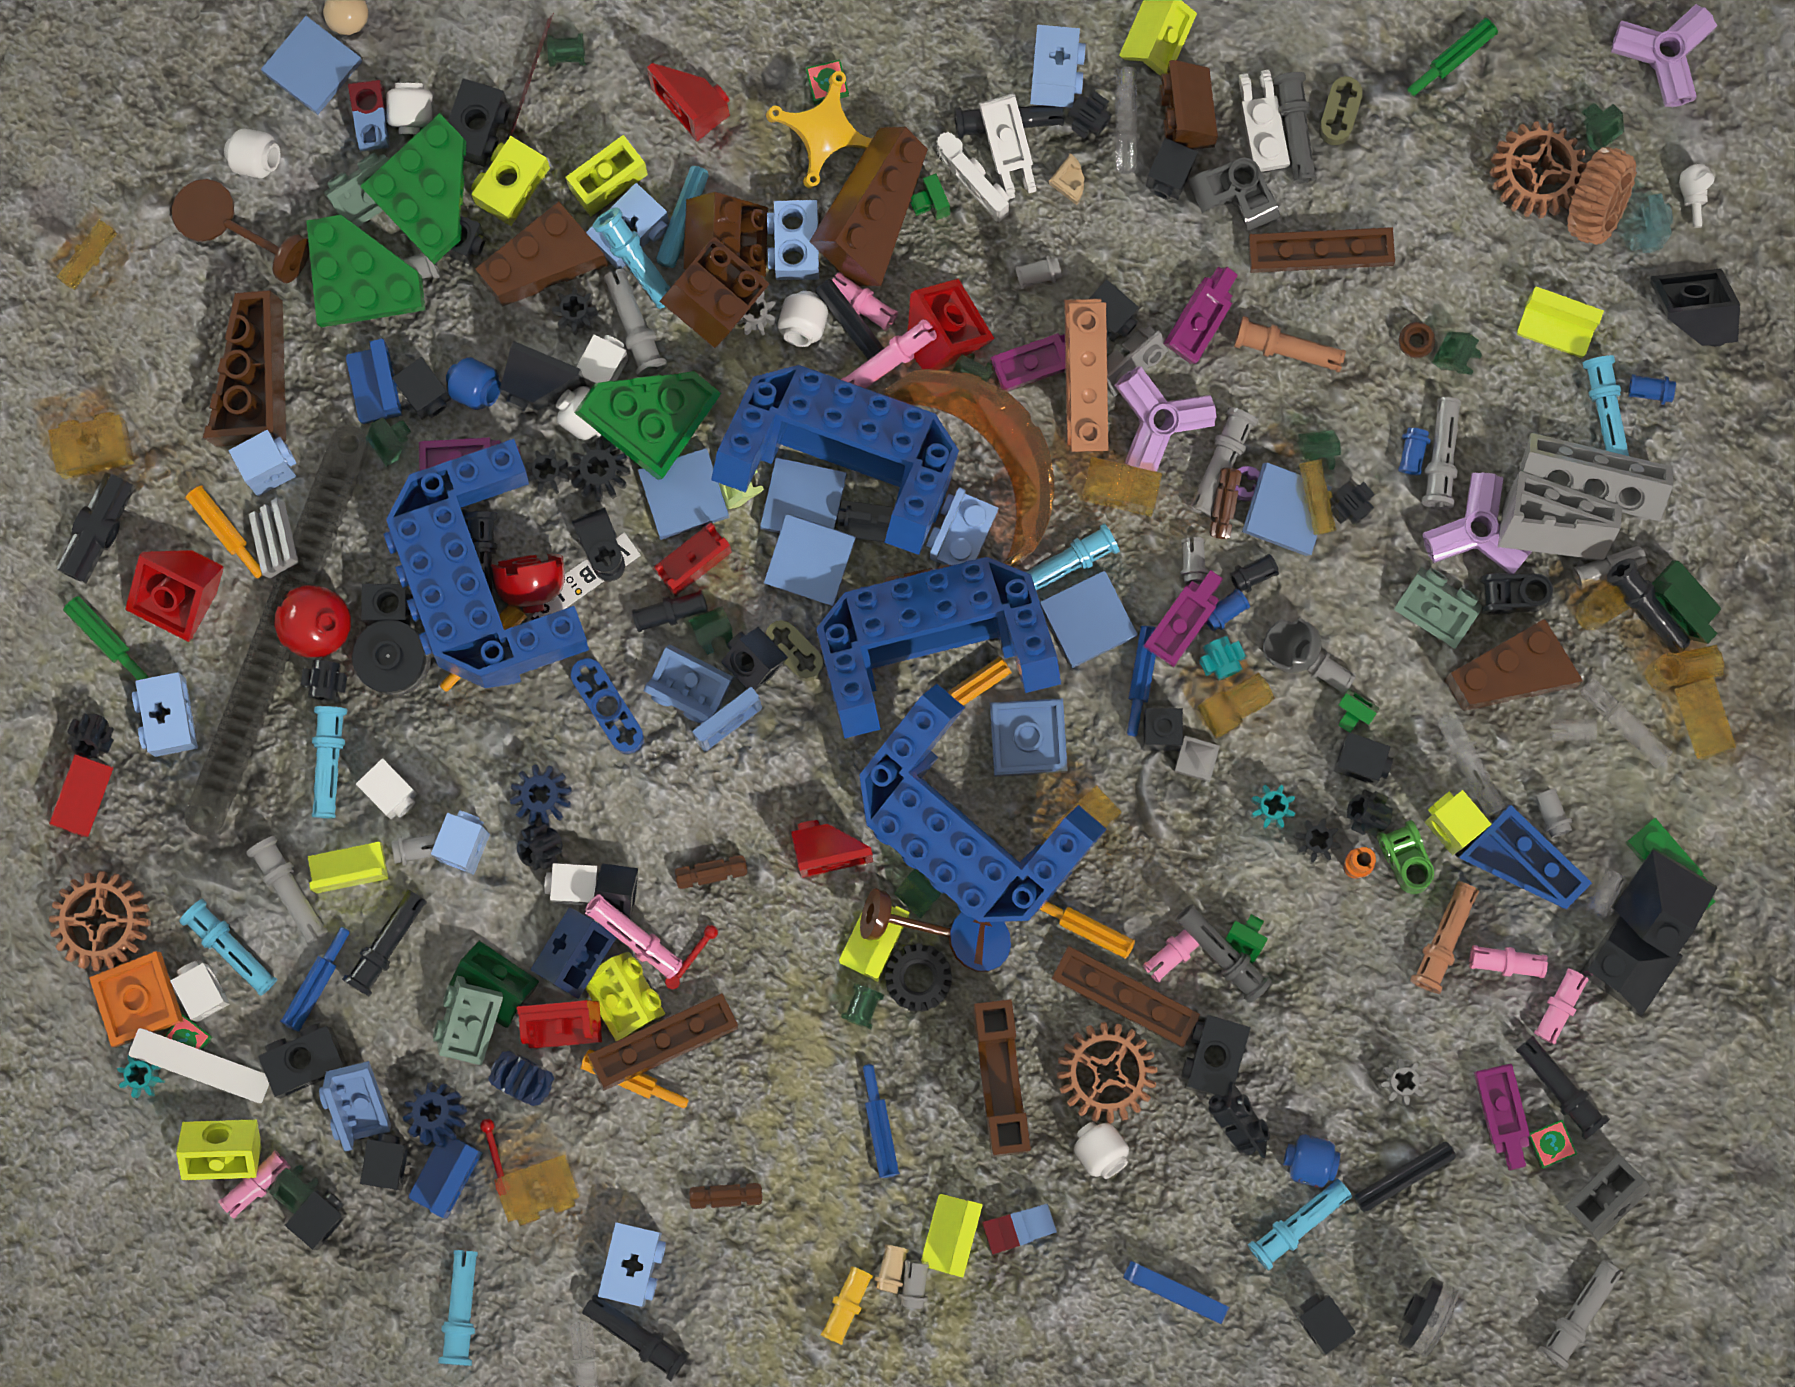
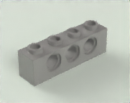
[1519,433,1673,522]

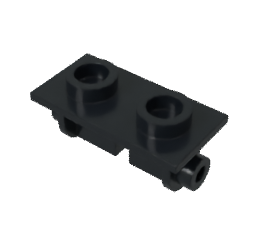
[837,500,894,542]
[1208,1082,1270,1158]

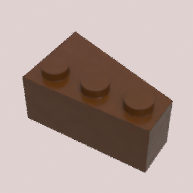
[475,201,608,307]
[1445,619,1583,711]

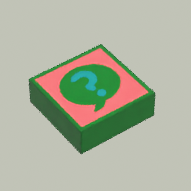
[806,59,849,105]
[165,1014,213,1051]
[1528,1120,1577,1169]

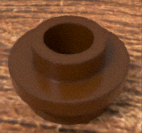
[1398,322,1435,359]

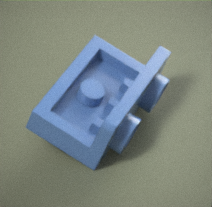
[643,644,734,723]
[319,1061,391,1152]

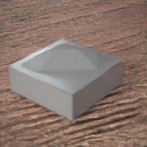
[1174,736,1220,782]

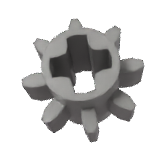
[737,291,776,336]
[1379,1059,1427,1106]

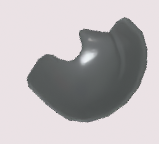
[1262,618,1322,673]

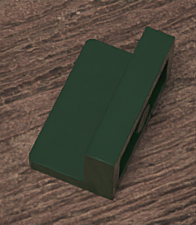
[1652,560,1721,644]
[449,940,539,1028]

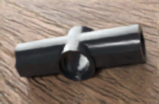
[56,472,135,584]

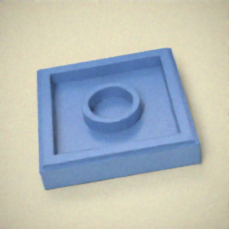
[261,16,363,115]
[638,448,729,540]
[760,458,847,533]
[1242,462,1332,556]
[764,514,856,606]
[1040,571,1138,668]
[692,687,762,752]
[990,698,1068,777]

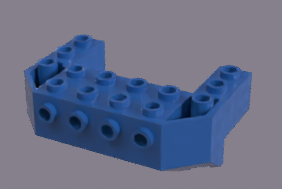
[711,365,959,555]
[383,439,589,688]
[816,557,1061,738]
[859,684,1107,922]

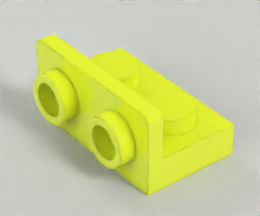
[585,952,665,1041]

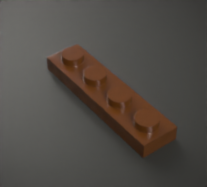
[1248,227,1395,273]
[1051,946,1200,1048]
[588,993,738,1091]

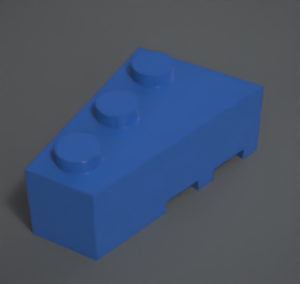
[1458,805,1592,909]

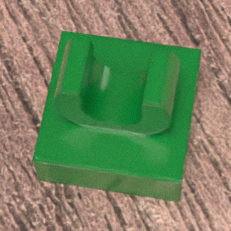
[910,173,950,221]
[1338,688,1379,733]
[1225,914,1268,964]

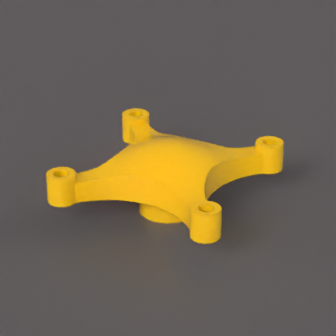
[766,71,873,189]

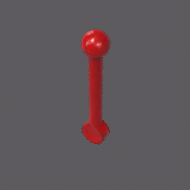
[665,925,718,989]
[480,1118,511,1195]

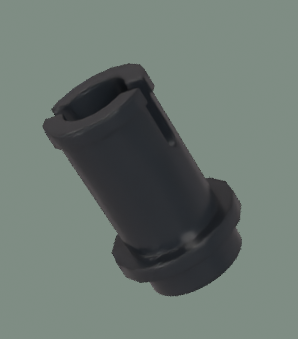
[1230,554,1279,593]

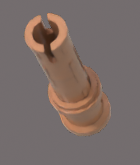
[1234,316,1346,373]
[1410,881,1479,994]

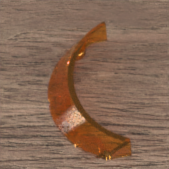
[884,369,1055,568]

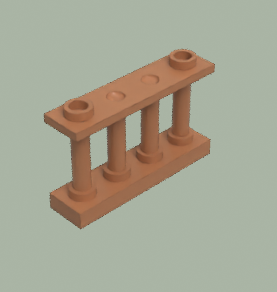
[1064,298,1108,452]

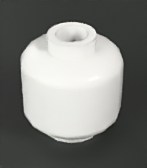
[386,83,433,134]
[224,128,280,179]
[777,291,828,347]
[556,386,601,440]
[1074,1121,1129,1179]

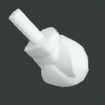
[1679,164,1715,228]

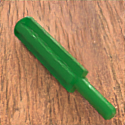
[1407,17,1498,96]
[63,596,149,680]

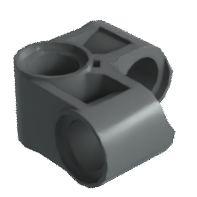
[1188,158,1280,231]

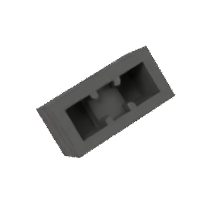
[1565,1154,1651,1241]

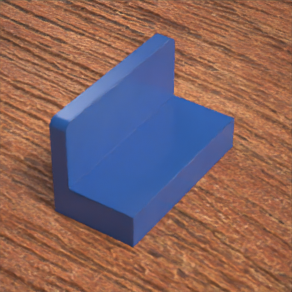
[346,339,403,424]
[409,1135,483,1219]

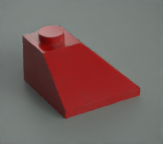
[647,63,730,142]
[907,278,995,374]
[125,550,224,642]
[791,820,873,878]

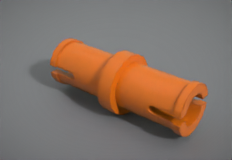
[1344,847,1376,878]

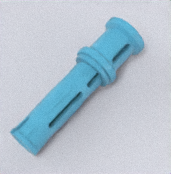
[593,207,671,309]
[1582,355,1629,456]
[1026,523,1120,590]
[312,706,347,818]
[179,899,278,996]
[1247,1178,1352,1271]
[438,1250,478,1366]

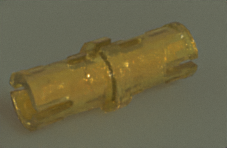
[56,220,118,291]
[1299,459,1337,535]

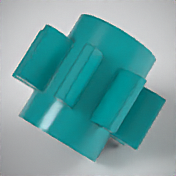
[1199,636,1246,681]
[1251,785,1296,829]
[117,1055,166,1098]

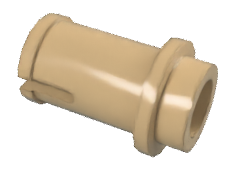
[874,1244,909,1294]

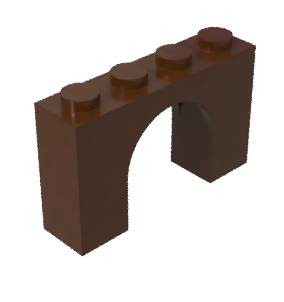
[973,999,1031,1158]

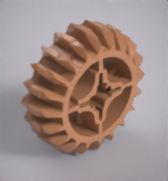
[1490,121,1587,219]
[1567,147,1637,245]
[49,871,151,971]
[1057,1022,1157,1123]

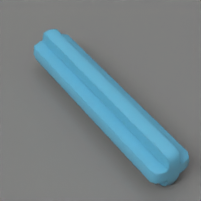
[656,166,709,268]

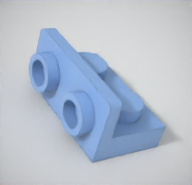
[926,487,999,566]

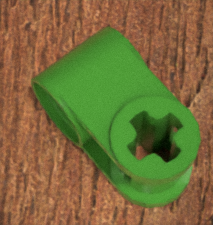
[1377,820,1434,894]

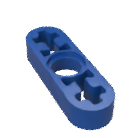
[571,658,644,754]
[1123,1261,1229,1325]

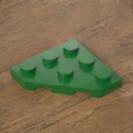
[361,113,466,265]
[306,215,425,328]
[574,371,722,480]

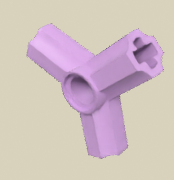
[1611,4,1717,108]
[1114,366,1217,475]
[1422,472,1532,574]

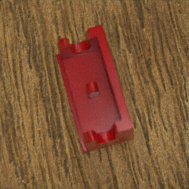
[653,522,732,597]
[49,754,114,837]
[517,1000,602,1049]

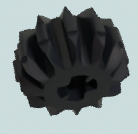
[568,439,631,502]

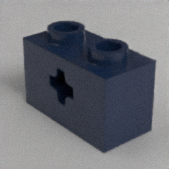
[530,907,616,999]

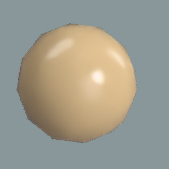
[323,0,369,35]

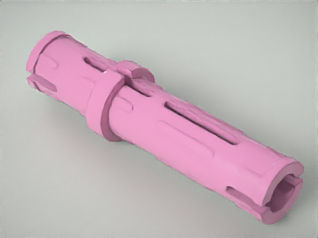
[841,319,937,389]
[585,894,682,979]

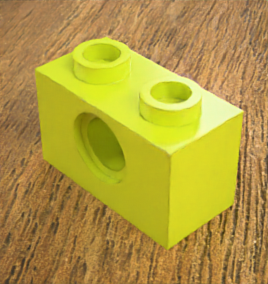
[566,135,648,217]
[471,136,550,226]
[1425,790,1492,856]
[176,1119,262,1180]

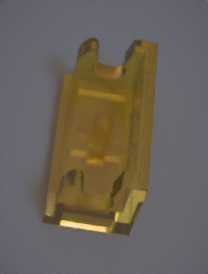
[1674,677,1736,760]

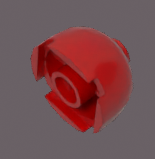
[490,554,565,613]
[275,585,351,658]

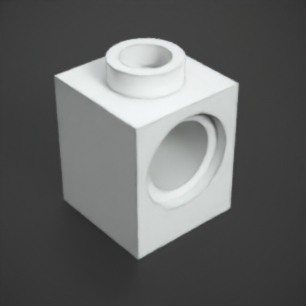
[577,335,629,388]
[356,758,417,819]
[545,863,600,906]
[170,961,230,1022]

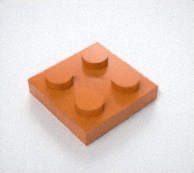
[89,951,184,1048]

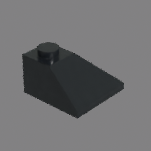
[1650,268,1740,347]
[500,341,587,411]
[1613,847,1717,959]
[1580,915,1683,1016]

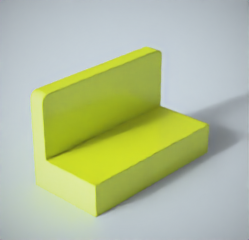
[1119,0,1197,76]
[1517,286,1604,358]
[308,842,389,894]
[839,906,910,982]
[921,1194,983,1278]

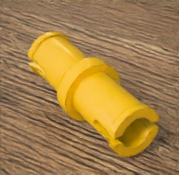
[820,1266,873,1345]

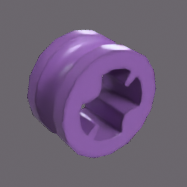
[1235,466,1260,502]

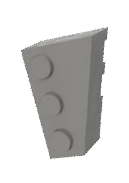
[1498,471,1623,560]

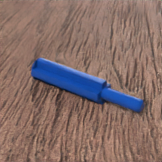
[1127,626,1156,737]
[280,927,350,1032]
[863,1064,900,1178]

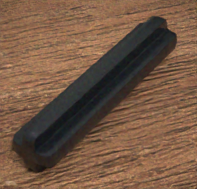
[816,279,884,360]
[1354,1142,1456,1212]

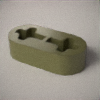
[1319,76,1363,146]
[765,620,823,681]

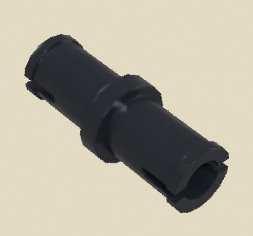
[632,590,708,632]

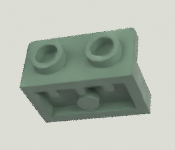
[323,153,389,227]
[1394,567,1482,649]
[433,976,503,1065]

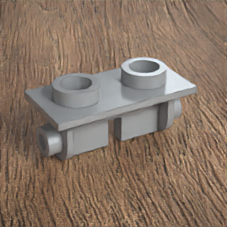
[1107,326,1168,397]

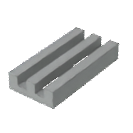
[249,498,298,579]

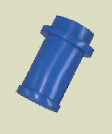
[1628,374,1676,405]
[1398,428,1431,476]
[1206,589,1250,631]

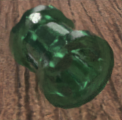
[547,33,585,67]
[841,983,885,1030]

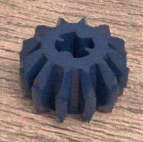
[510,765,573,827]
[488,1051,554,1106]
[403,1082,467,1146]

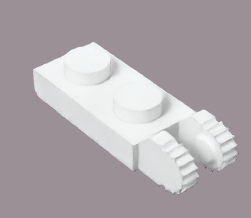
[1239,70,1290,172]
[978,94,1036,199]
[936,132,1009,222]

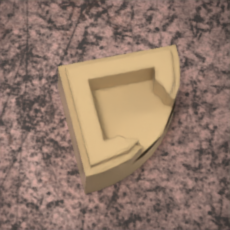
[1049,154,1084,205]

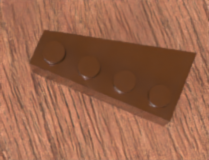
[809,126,928,286]
[203,290,286,447]

